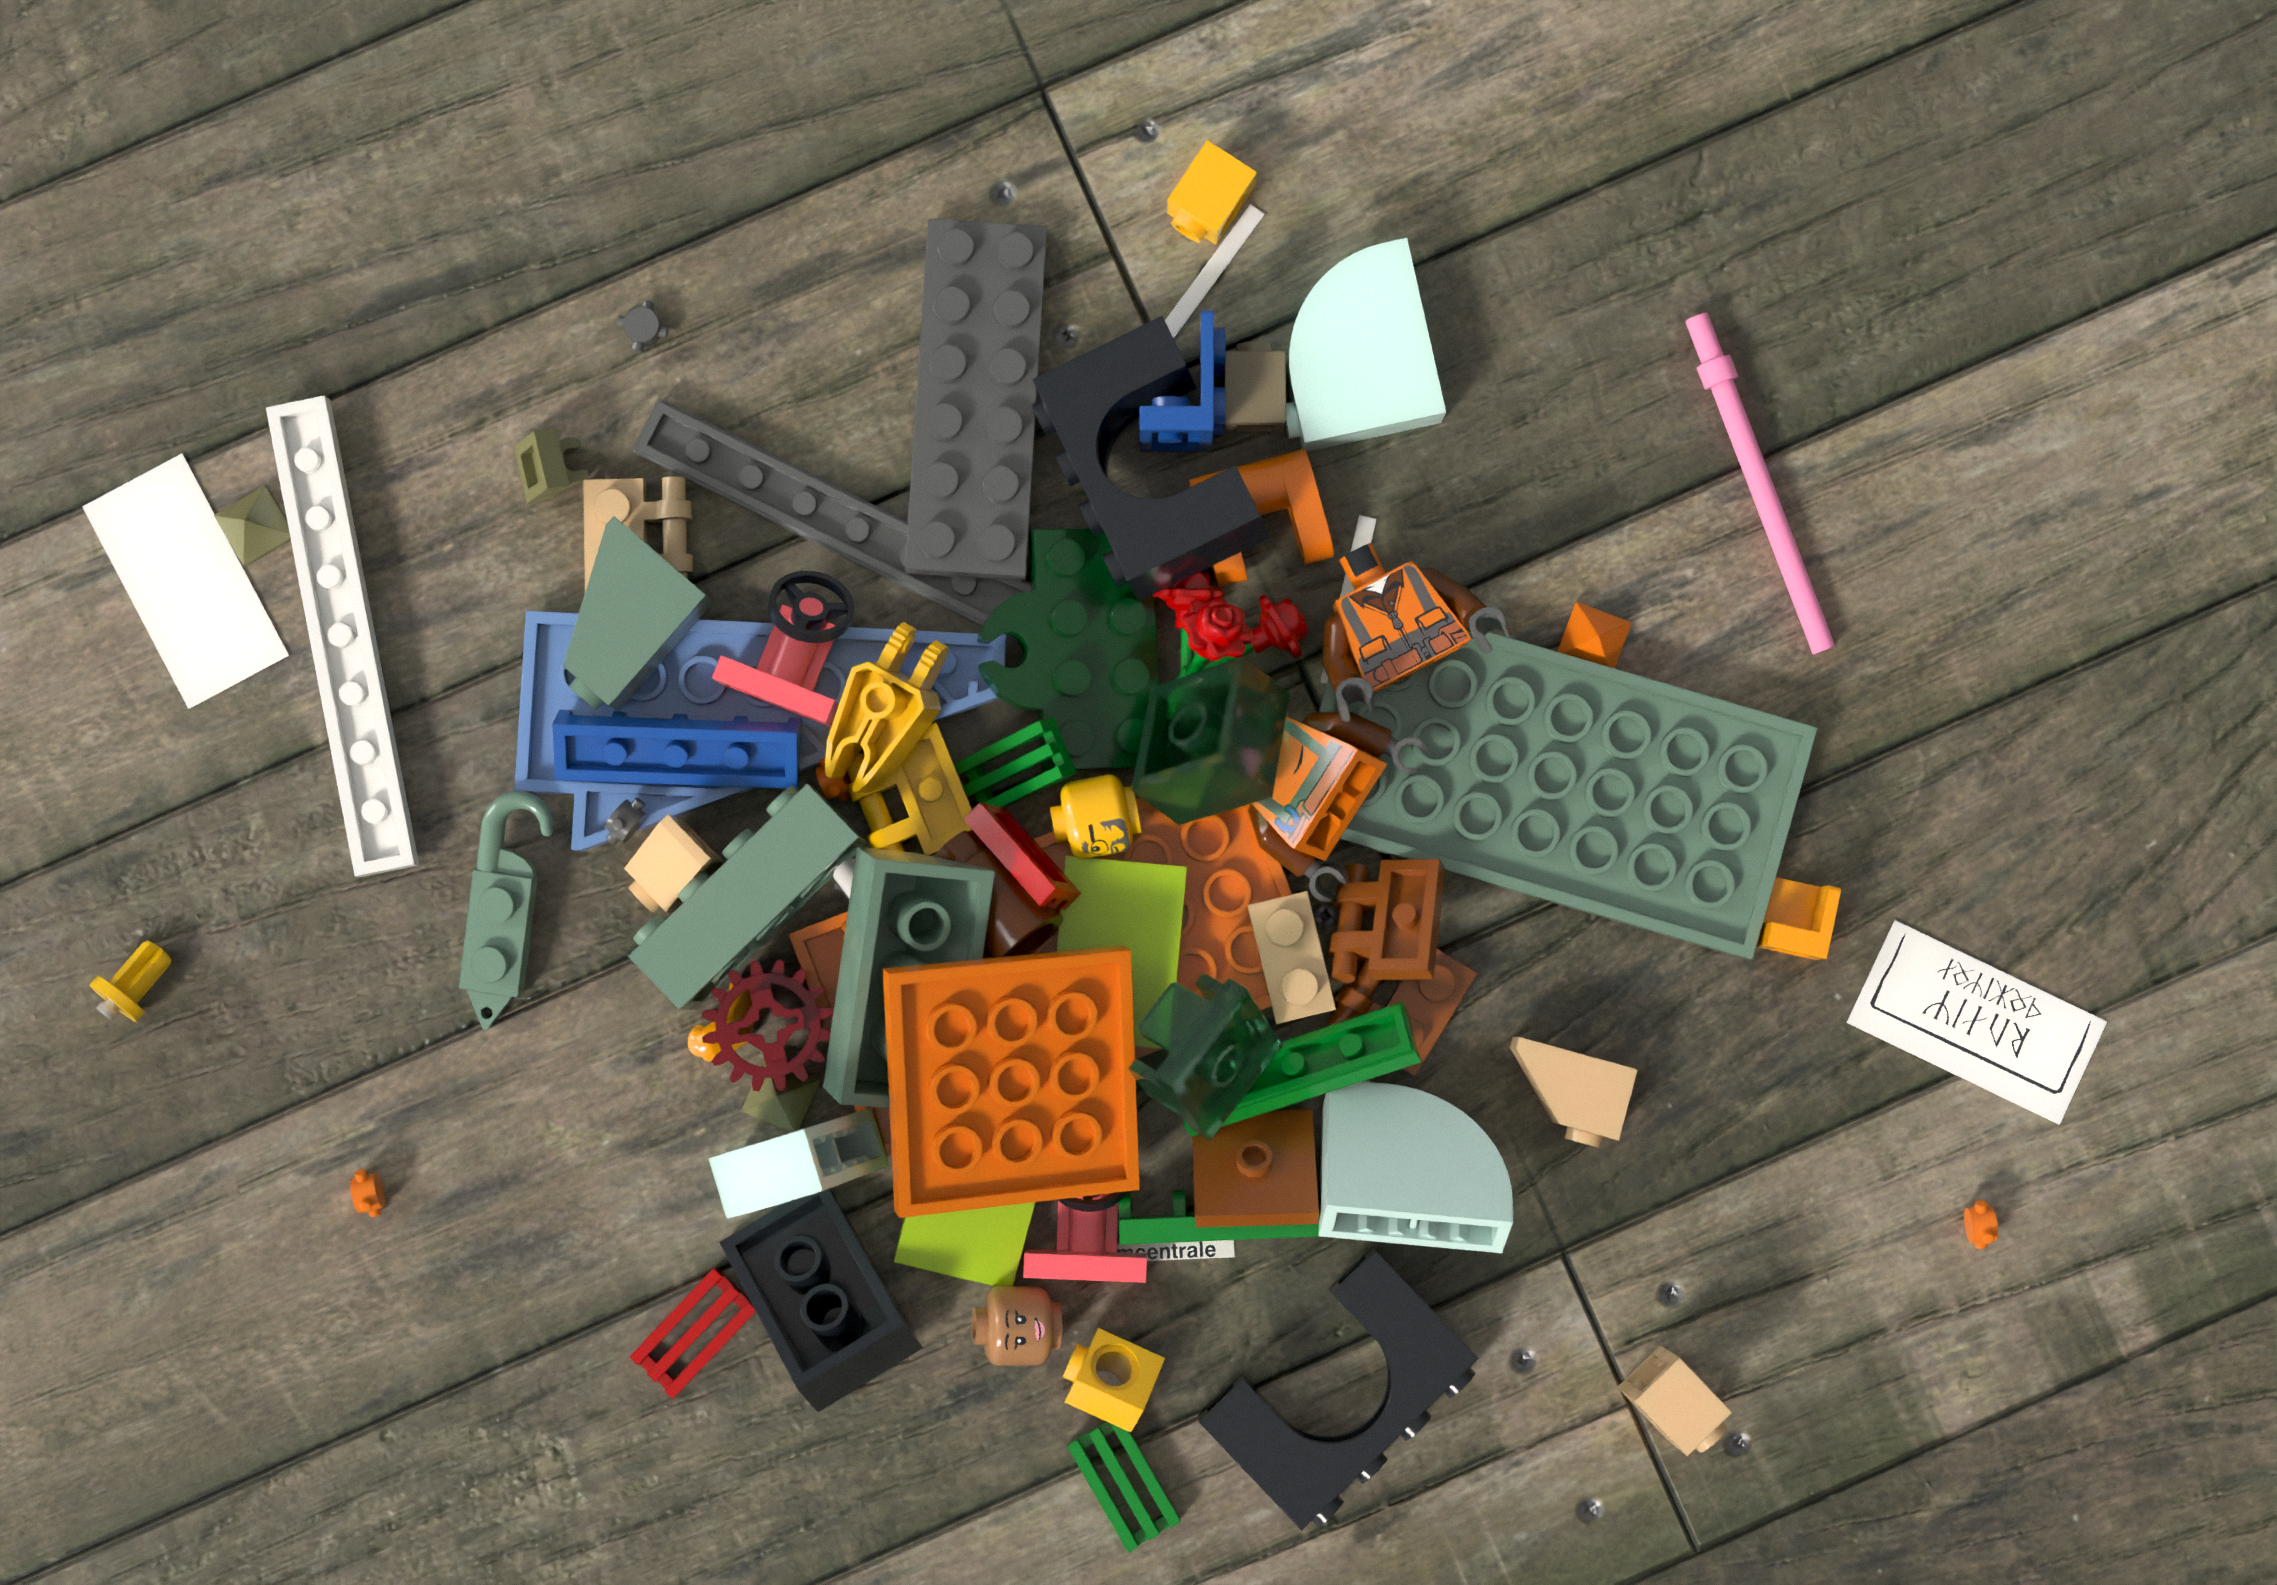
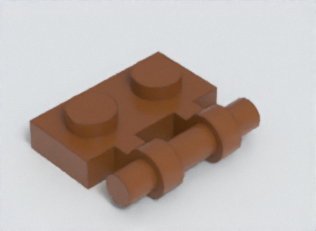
[1328,859,1445,983]
[1327,949,1478,1077]

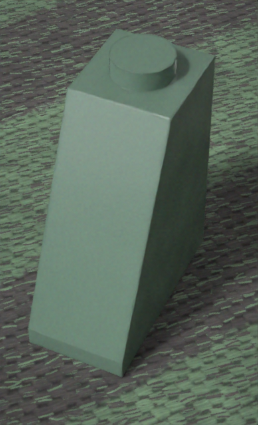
[563,516,714,711]

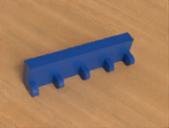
[552,709,802,789]

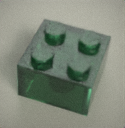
[1131,657,1290,825]

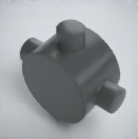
[617,301,669,353]
[604,797,647,845]

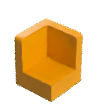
[1756,877,1841,960]

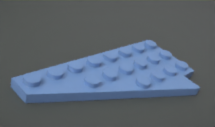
[514,611,1007,851]

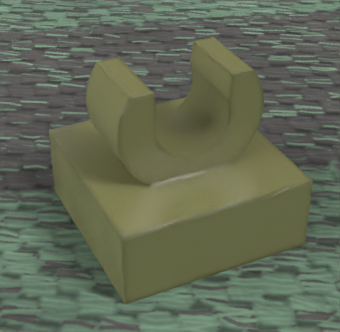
[514,428,589,504]

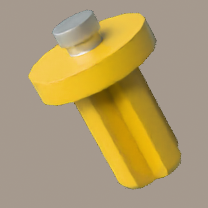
[89,940,171,1023]

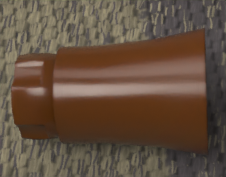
[933,830,1063,958]

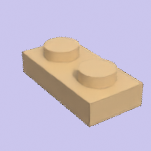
[1247,891,1336,1024]

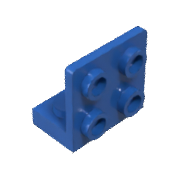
[1140,310,1226,452]

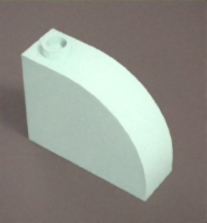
[1285,238,1446,452]
[1319,1080,1513,1253]
[709,1108,889,1218]

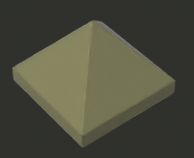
[214,485,291,567]
[741,1060,821,1133]

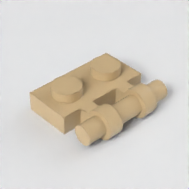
[583,476,693,591]

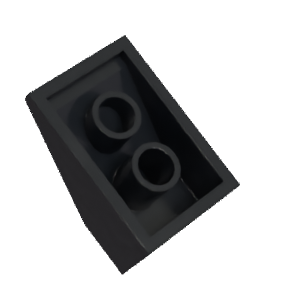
[719,1188,923,1412]

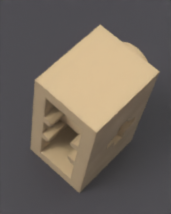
[1617,1345,1732,1456]

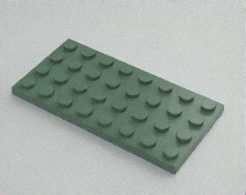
[1319,631,1818,960]

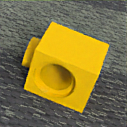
[1167,140,1257,246]
[1063,1328,1165,1432]

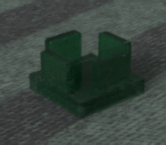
[1128,973,1283,1141]

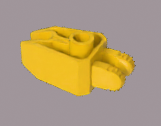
[825,622,949,793]

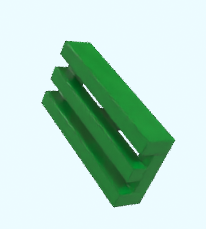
[954,717,1076,810]
[1067,1421,1181,1553]

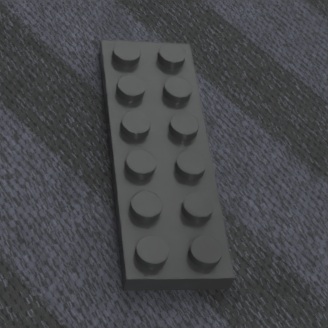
[905,219,1047,581]

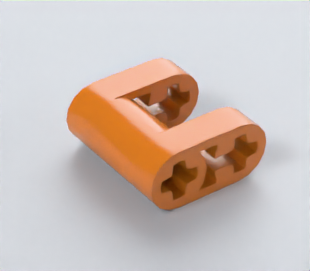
[1188,448,1334,588]

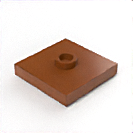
[1192,1109,1319,1227]

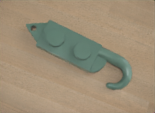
[459,791,553,1030]

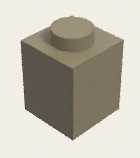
[1224,342,1286,434]

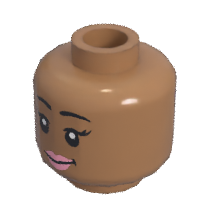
[971,1286,1062,1366]

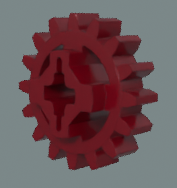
[702,960,833,1092]

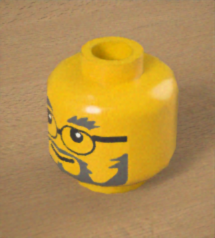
[1050,774,1142,859]

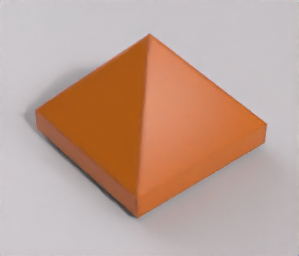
[1557,602,1632,668]

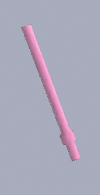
[1685,312,1835,655]

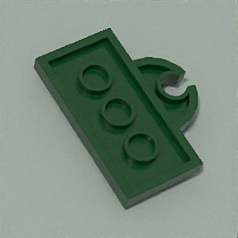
[977,529,1163,772]

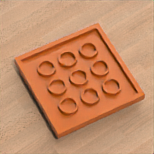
[883,945,1140,1218]

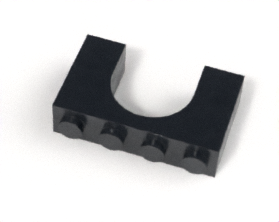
[1032,316,1270,601]
[1198,1247,1479,1531]

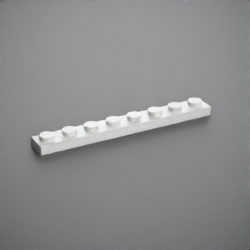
[266,395,419,877]

